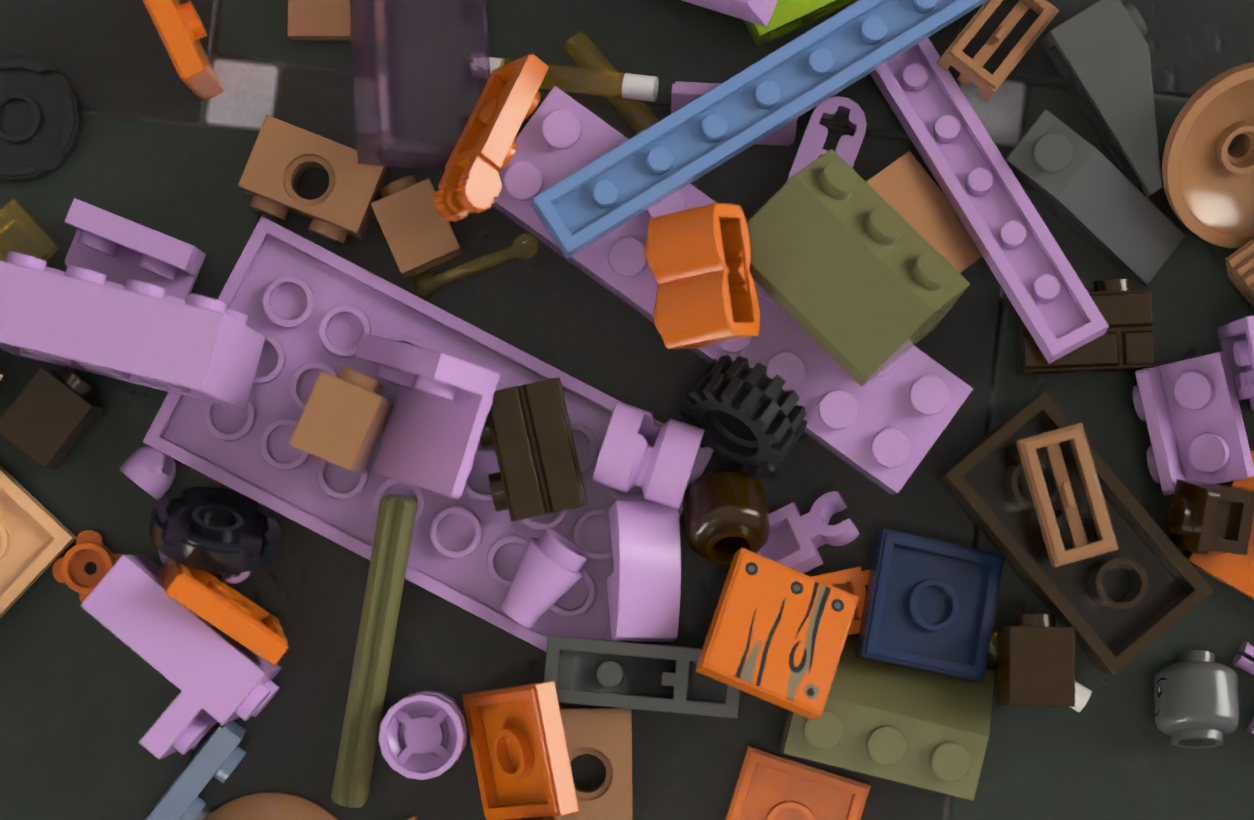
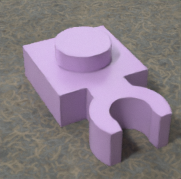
[756,491,859,573]

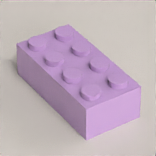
[0,251,266,411]

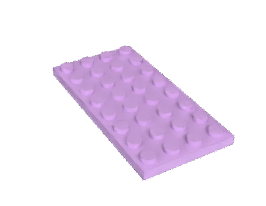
[142,216,714,652]

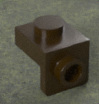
[1166,479,1254,555]

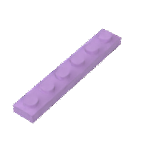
[870,38,1109,364]

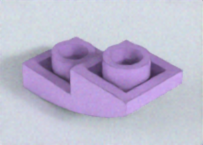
[606,501,681,642]

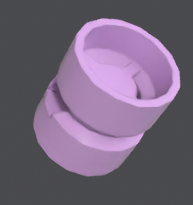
[592,401,705,510]
[379,690,469,780]

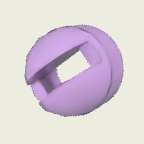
[119,445,176,500]

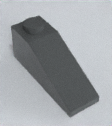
[1040,0,1162,197]
[1005,109,1186,286]
[544,635,742,719]

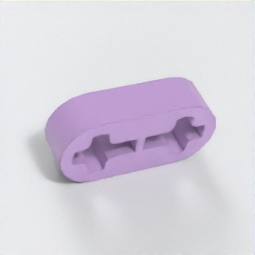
[787,96,867,181]

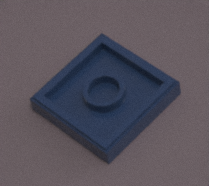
[855,529,1005,682]

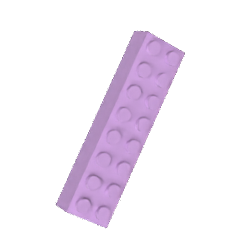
[491,86,973,495]

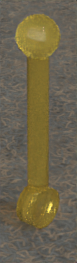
[413,233,539,298]

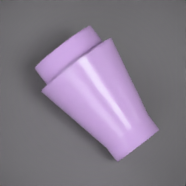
[500,528,588,628]

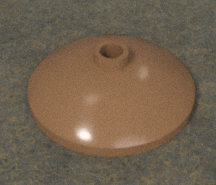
[1162,62,1254,249]

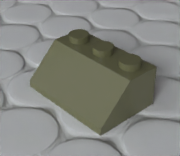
[747,149,970,386]
[779,635,995,801]

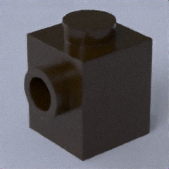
[0,366,104,469]
[997,614,1075,707]

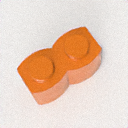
[644,203,760,349]

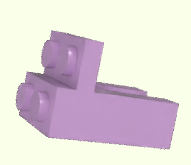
[80,555,282,759]

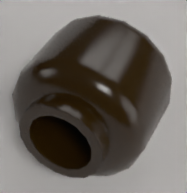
[683,469,771,566]

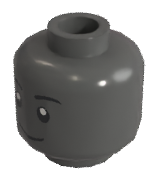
[1154,650,1239,748]

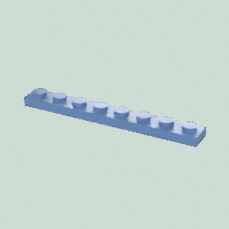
[531,0,988,259]

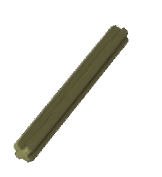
[331,494,417,808]

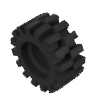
[680,355,807,475]

